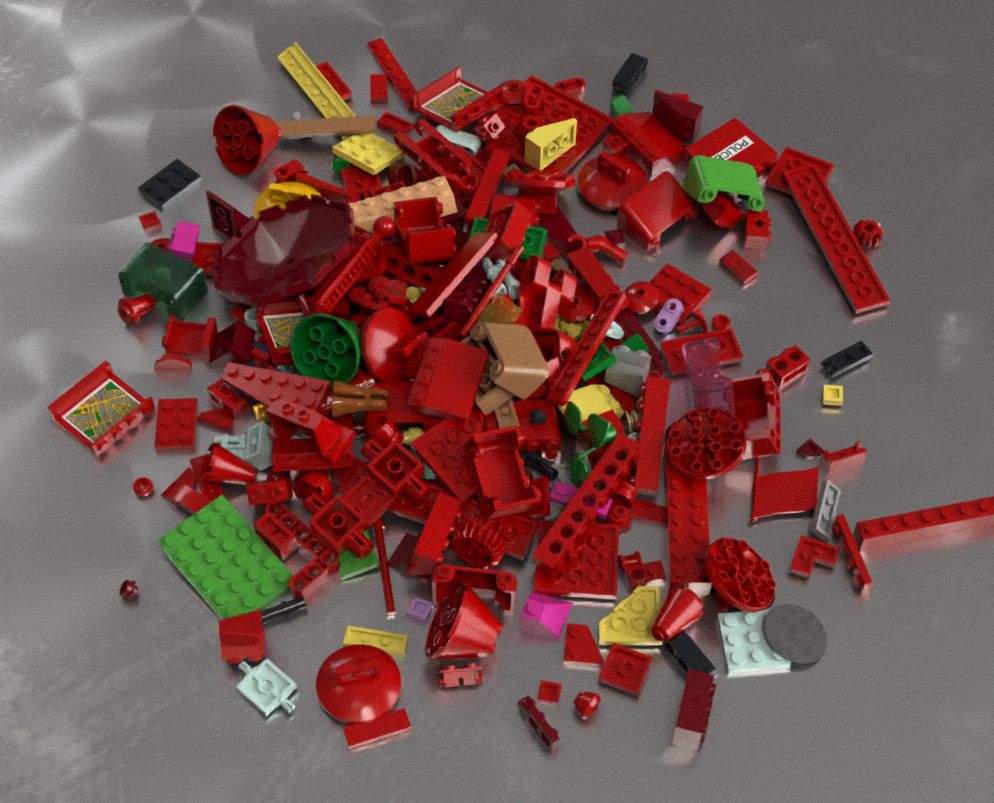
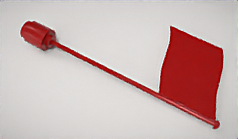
[750,369,819,522]

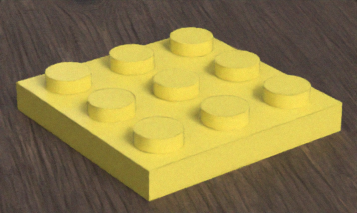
[332,133,405,175]

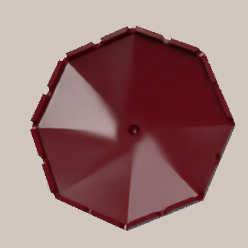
[214,194,356,308]

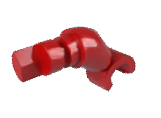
[565,234,629,264]

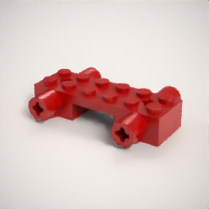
[303,439,432,560]

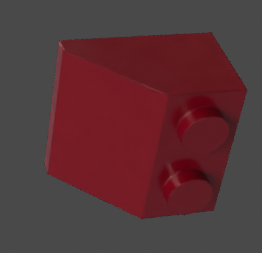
[209,320,256,367]

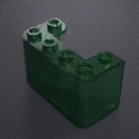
[118,242,208,321]

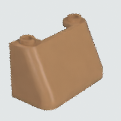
[470,322,550,400]

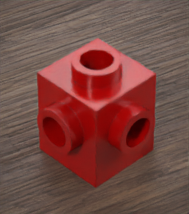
[474,113,505,143]

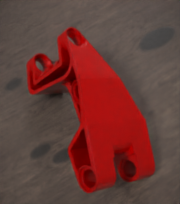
[518,255,579,365]

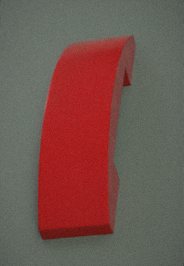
[161,481,212,515]

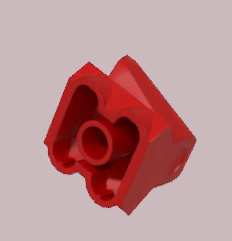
[219,609,266,664]

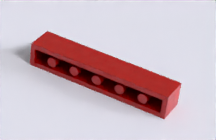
[630,376,671,496]

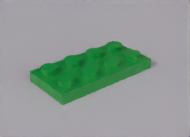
[469,217,547,260]

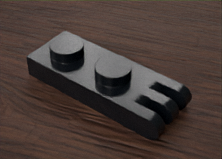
[820,340,873,378]

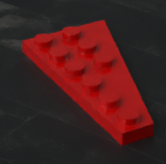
[220,362,332,413]

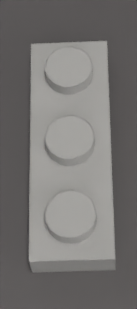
[810,480,841,541]

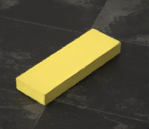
[342,625,409,657]

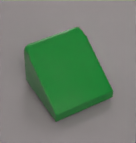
[610,95,634,117]
[622,333,649,352]

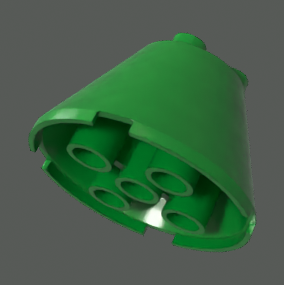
[290,313,362,389]

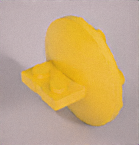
[254,182,321,219]

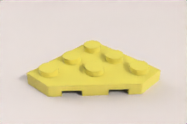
[598,586,662,645]

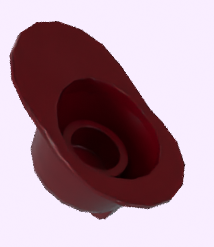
[387,162,425,187]

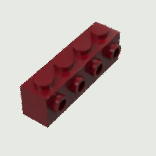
[443,266,488,322]

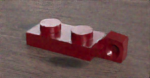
[517,695,560,753]

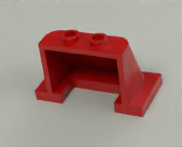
[266,399,356,464]

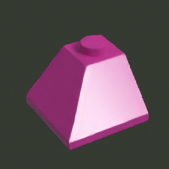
[520,591,572,640]

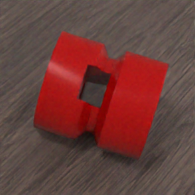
[367,415,404,448]

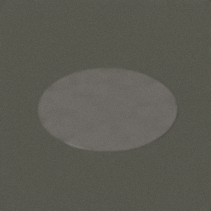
[765,604,827,664]

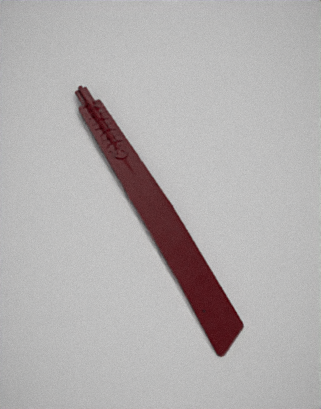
[518,189,669,378]

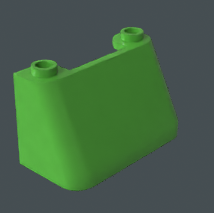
[682,155,765,212]

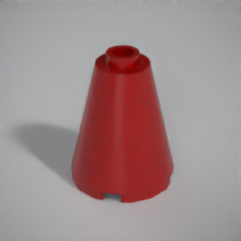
[199,442,257,485]
[651,585,705,642]

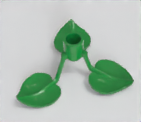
[565,401,617,488]

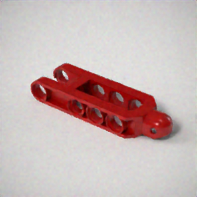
[393,118,478,195]

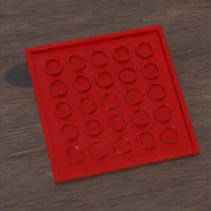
[472,75,614,176]

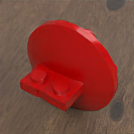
[577,151,648,211]
[505,170,576,214]
[346,286,418,320]
[361,308,428,383]
[666,408,747,479]
[704,537,776,613]
[316,644,401,724]

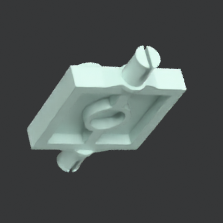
[236,658,297,717]

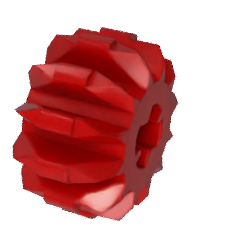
[517,115,546,141]
[853,218,884,249]

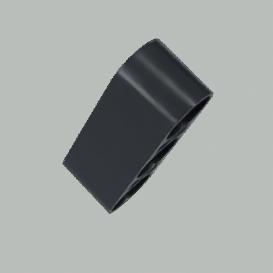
[612,53,648,94]
[664,630,718,680]

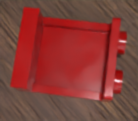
[162,315,218,359]

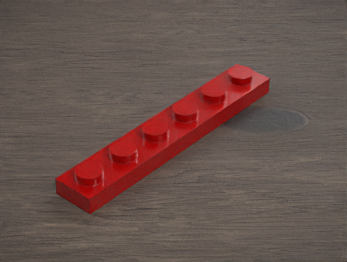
[367,38,417,112]

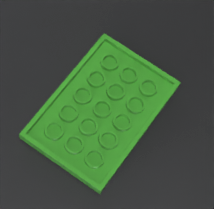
[157,495,293,620]

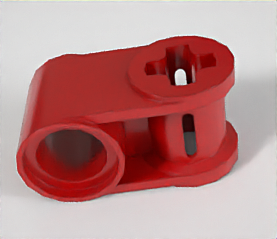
[274,159,309,184]
[618,551,646,591]

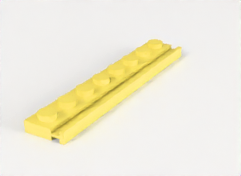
[277,42,356,140]

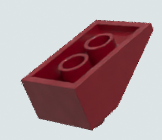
[652,90,704,144]
[206,190,249,238]

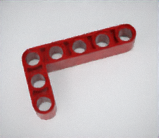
[265,501,339,599]

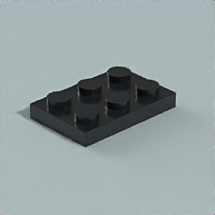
[138,159,202,210]

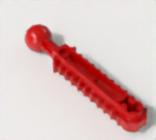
[309,216,396,314]

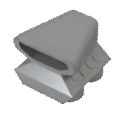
[605,345,652,398]

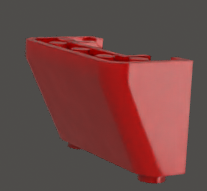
[617,171,698,251]
[432,564,518,615]

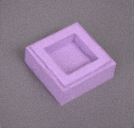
[406,597,434,624]

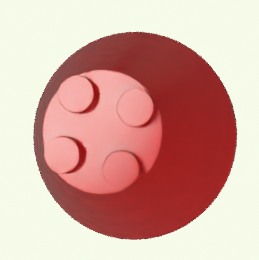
[213,105,282,175]
[425,580,503,660]

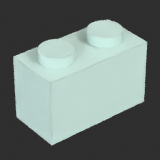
[244,421,273,471]

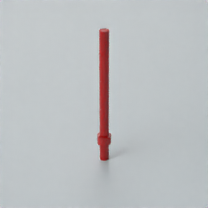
[458,245,524,338]
[372,517,396,616]

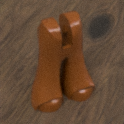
[332,381,388,417]

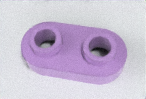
[654,299,683,334]

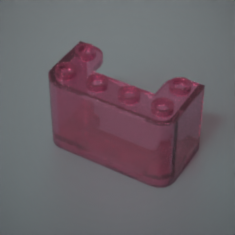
[682,337,735,416]

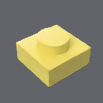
[822,385,843,406]

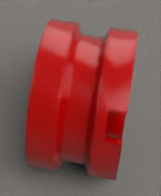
[608,481,638,509]

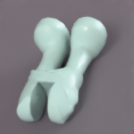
[482,257,520,299]

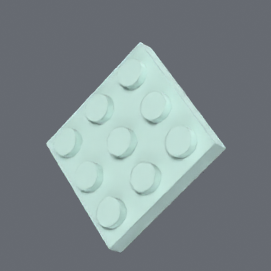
[717,609,791,674]

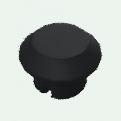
[530,408,547,425]

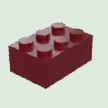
[672,669,716,751]

